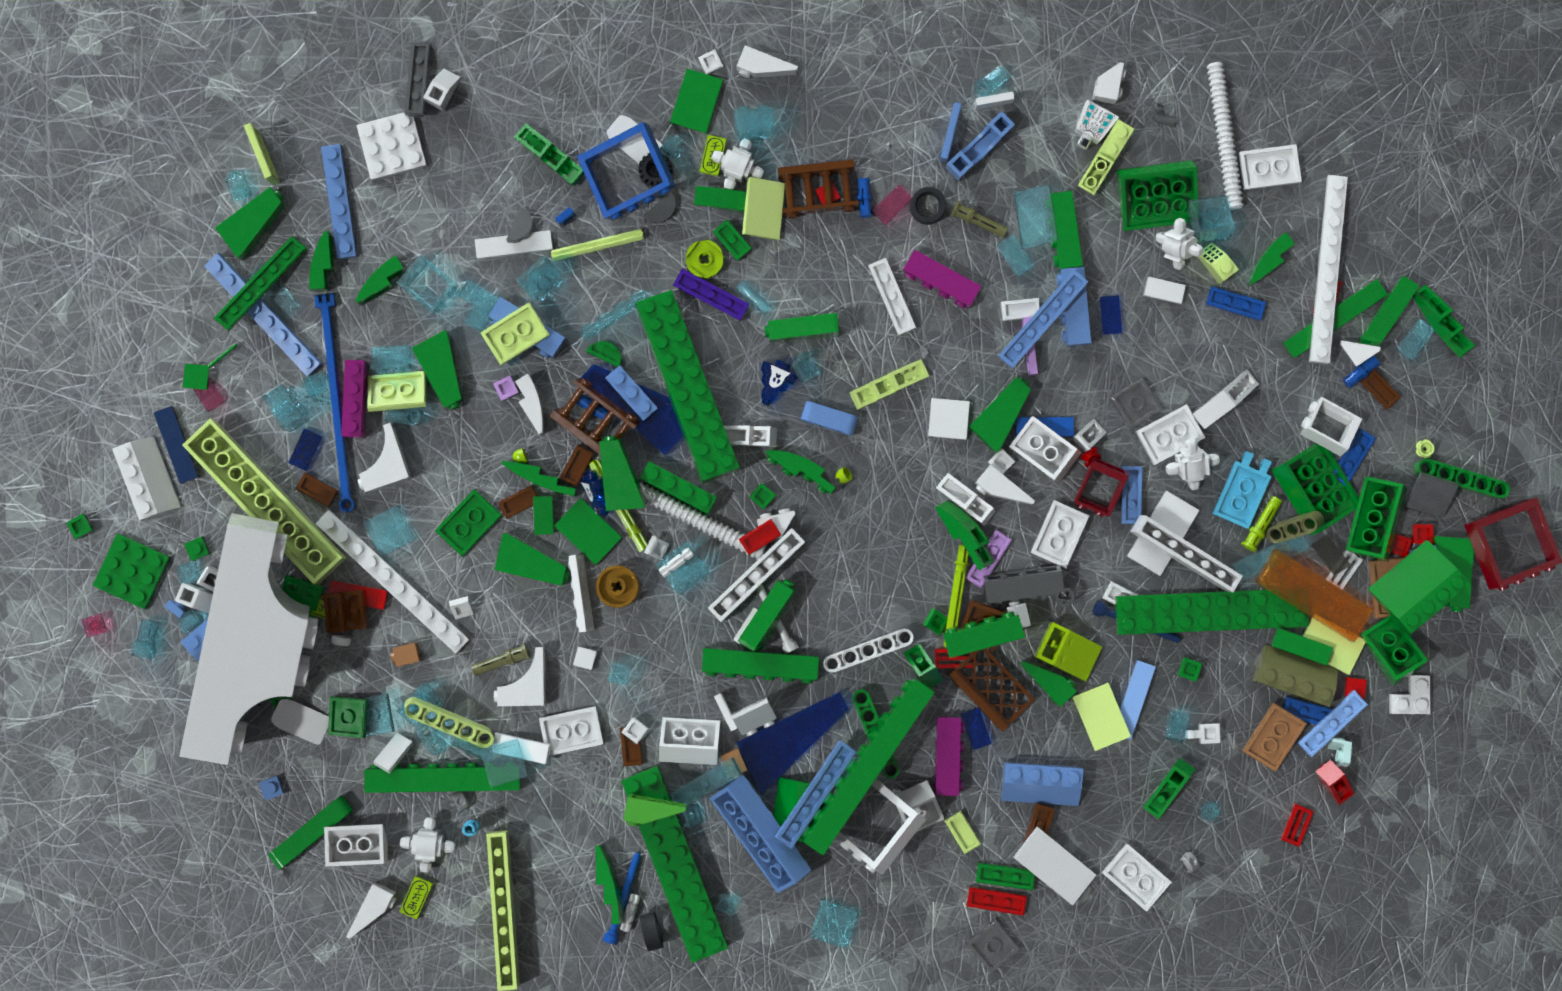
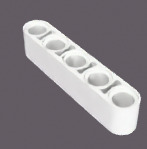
[823,629,914,673]

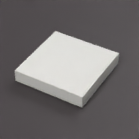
[928,398,970,440]

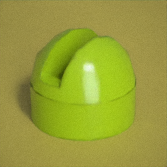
[512,448,528,464]
[836,467,852,484]

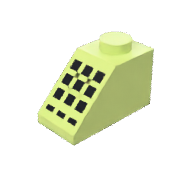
[1198,243,1239,284]

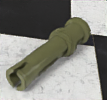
[950,200,1008,238]
[471,643,531,676]

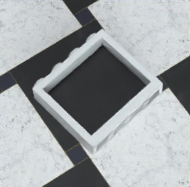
[834,778,926,875]

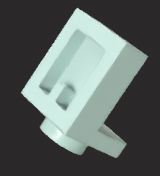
[1328,738,1352,770]

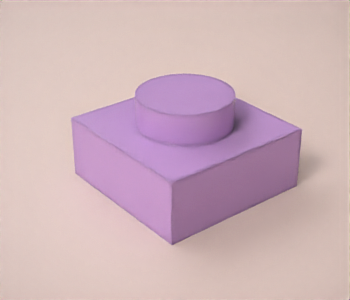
[493,376,519,401]

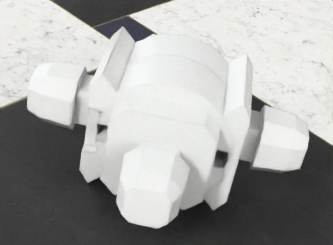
[712,138,764,190]
[1156,218,1204,270]
[1166,438,1220,490]
[400,817,456,873]

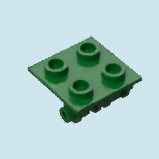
[282,575,324,618]

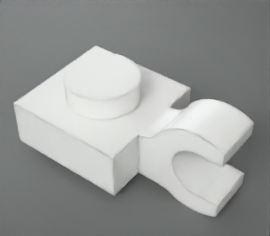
[1184,723,1220,744]

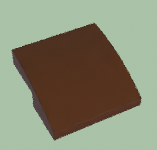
[323,590,369,632]

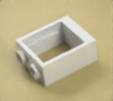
[1300,397,1362,456]

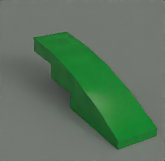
[514,123,585,187]
[694,186,746,213]
[1357,275,1419,347]
[1413,285,1475,358]
[502,460,577,497]
[595,845,624,924]

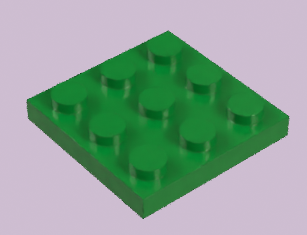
[92,533,171,609]

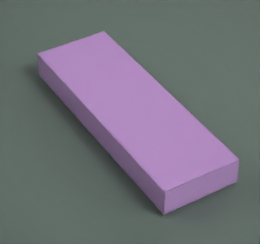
[1022,317,1038,377]
[965,530,1012,588]

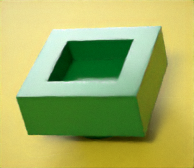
[749,483,776,510]
[66,513,94,540]
[184,536,211,562]
[923,609,948,635]
[1177,657,1202,682]

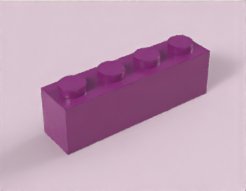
[903,249,981,309]
[341,360,368,439]
[934,717,964,796]

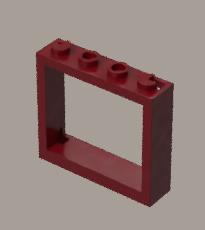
[1464,497,1562,591]

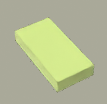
[944,810,981,854]

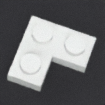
[1389,675,1430,714]

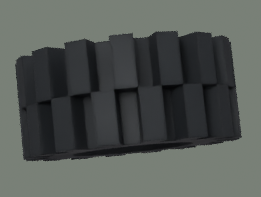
[638,153,673,188]

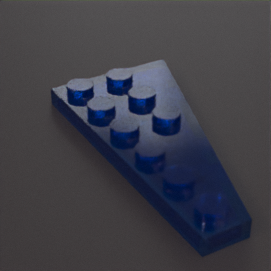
[581,364,683,455]
[736,692,848,795]

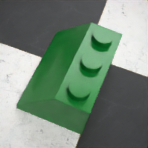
[773,777,812,842]

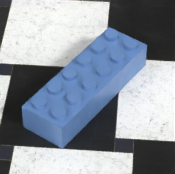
[709,775,811,893]

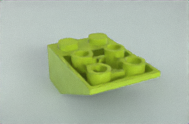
[1034,622,1102,681]

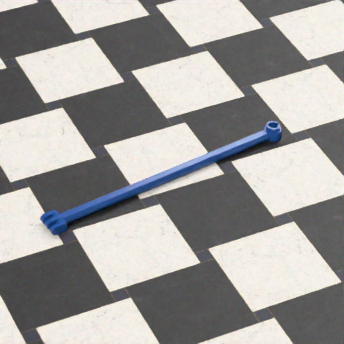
[314,293,355,513]

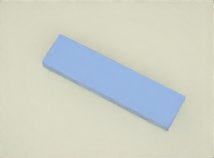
[1120,660,1156,739]
[1297,690,1368,757]

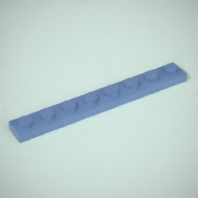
[204,253,322,377]

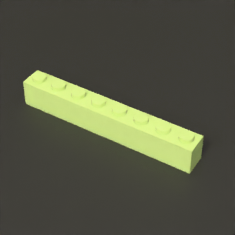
[486,830,520,991]

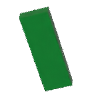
[1271,628,1333,666]
[975,862,1035,890]

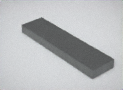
[404,42,431,117]

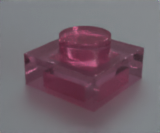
[81,614,107,638]

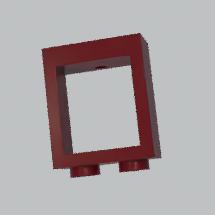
[1074,457,1129,517]

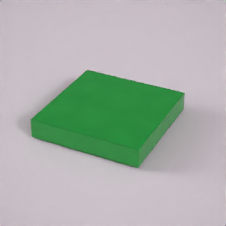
[328,696,368,738]

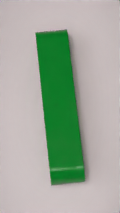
[1413,459,1510,499]
[852,689,899,779]
[267,795,353,870]

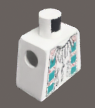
[1075,100,1119,149]

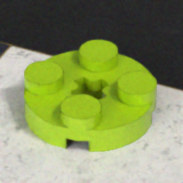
[686,240,724,279]

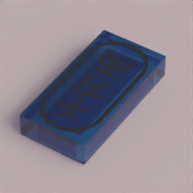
[288,428,323,471]

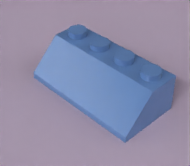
[1001,762,1083,806]

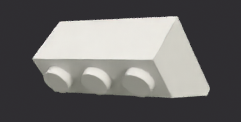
[659,717,720,765]
[324,824,388,867]

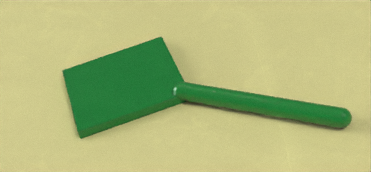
[182,344,237,390]

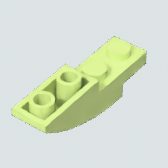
[1078,119,1134,195]

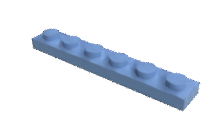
[321,144,357,260]
[998,270,1088,369]
[774,740,856,849]

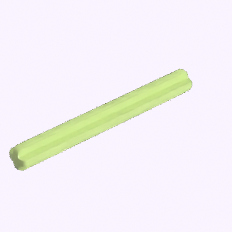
[551,229,644,261]

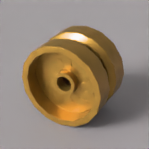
[596,565,640,608]

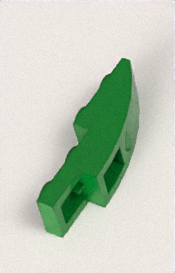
[765,450,835,495]
[935,500,994,570]

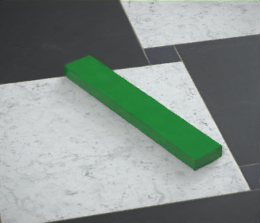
[213,236,307,332]
[1282,279,1388,359]

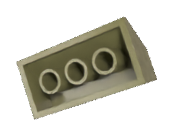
[1252,644,1338,707]

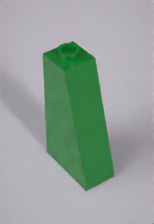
[215,187,286,261]
[764,313,839,342]
[412,330,464,411]
[968,377,1031,454]
[599,436,647,511]
[494,533,570,586]
[1432,536,1474,612]
[738,579,798,652]

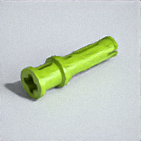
[1241,496,1282,553]

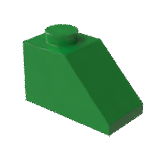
[904,643,943,688]

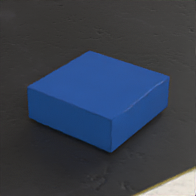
[555,207,575,226]

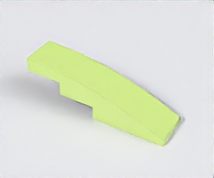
[850,359,929,410]

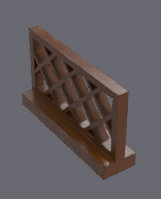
[948,648,1035,732]

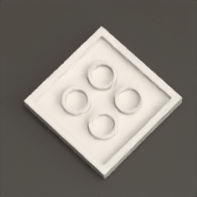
[357,113,427,181]

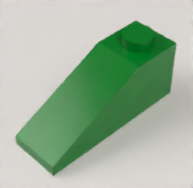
[1019,661,1077,707]
[1143,758,1195,819]

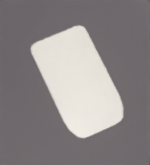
[607,115,662,164]
[271,699,329,745]

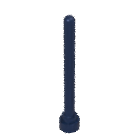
[1092,600,1181,643]

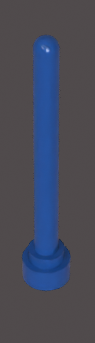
[603,853,641,945]

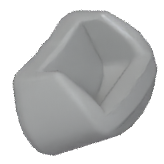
[450,791,469,812]
[1179,852,1200,873]

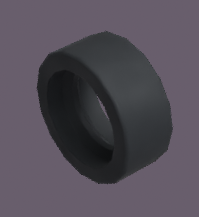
[910,187,947,225]
[640,912,664,951]

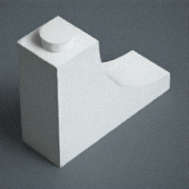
[1192,370,1259,429]
[358,423,412,493]
[494,647,546,706]

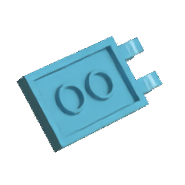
[1212,451,1272,529]

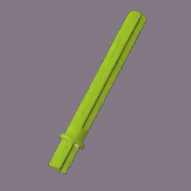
[589,459,648,552]
[944,545,970,647]

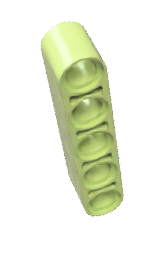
[404,697,494,748]

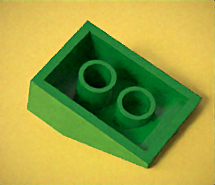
[1361,616,1429,686]

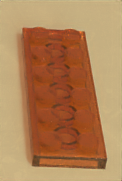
[1255,549,1373,642]

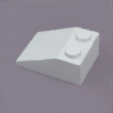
[1009,416,1082,483]
[731,697,777,737]

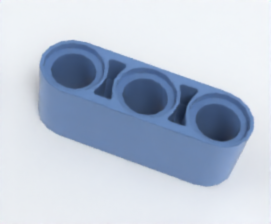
[801,401,859,436]

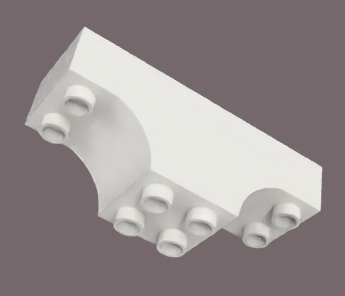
[179,513,318,765]

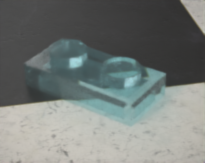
[996,235,1034,278]
[1396,319,1435,361]

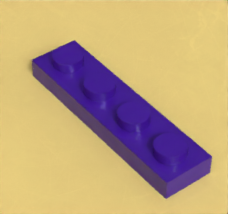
[673,269,749,322]

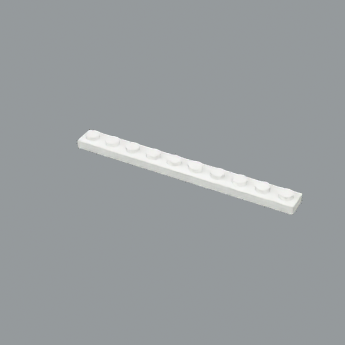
[1309,175,1348,364]
[316,510,470,654]

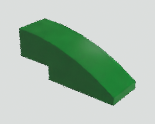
[309,231,335,292]
[1247,232,1295,287]
[355,255,406,306]

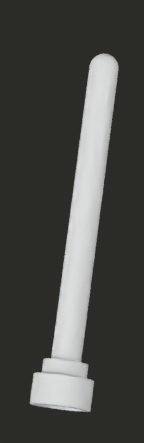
[756,584,799,654]

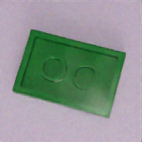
[670,68,723,134]
[434,489,502,557]
[554,498,623,565]

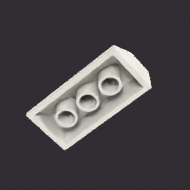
[112,436,181,521]

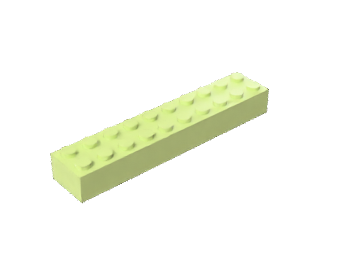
[182,418,346,585]

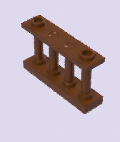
[778,159,859,219]
[550,378,641,454]

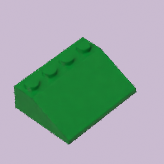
[1116,160,1199,231]
[1271,443,1359,536]
[1368,540,1470,634]

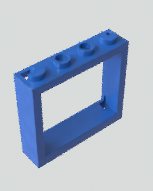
[577,122,676,221]

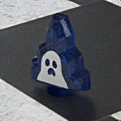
[761,360,798,406]
[579,470,609,516]

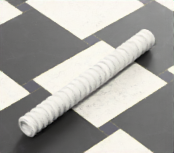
[1207,62,1244,210]
[639,481,766,560]

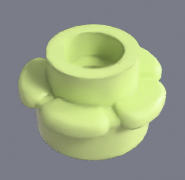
[1416,439,1435,458]

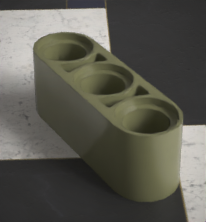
[1267,511,1324,543]

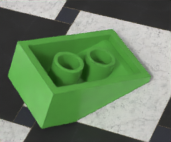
[623,794,688,826]

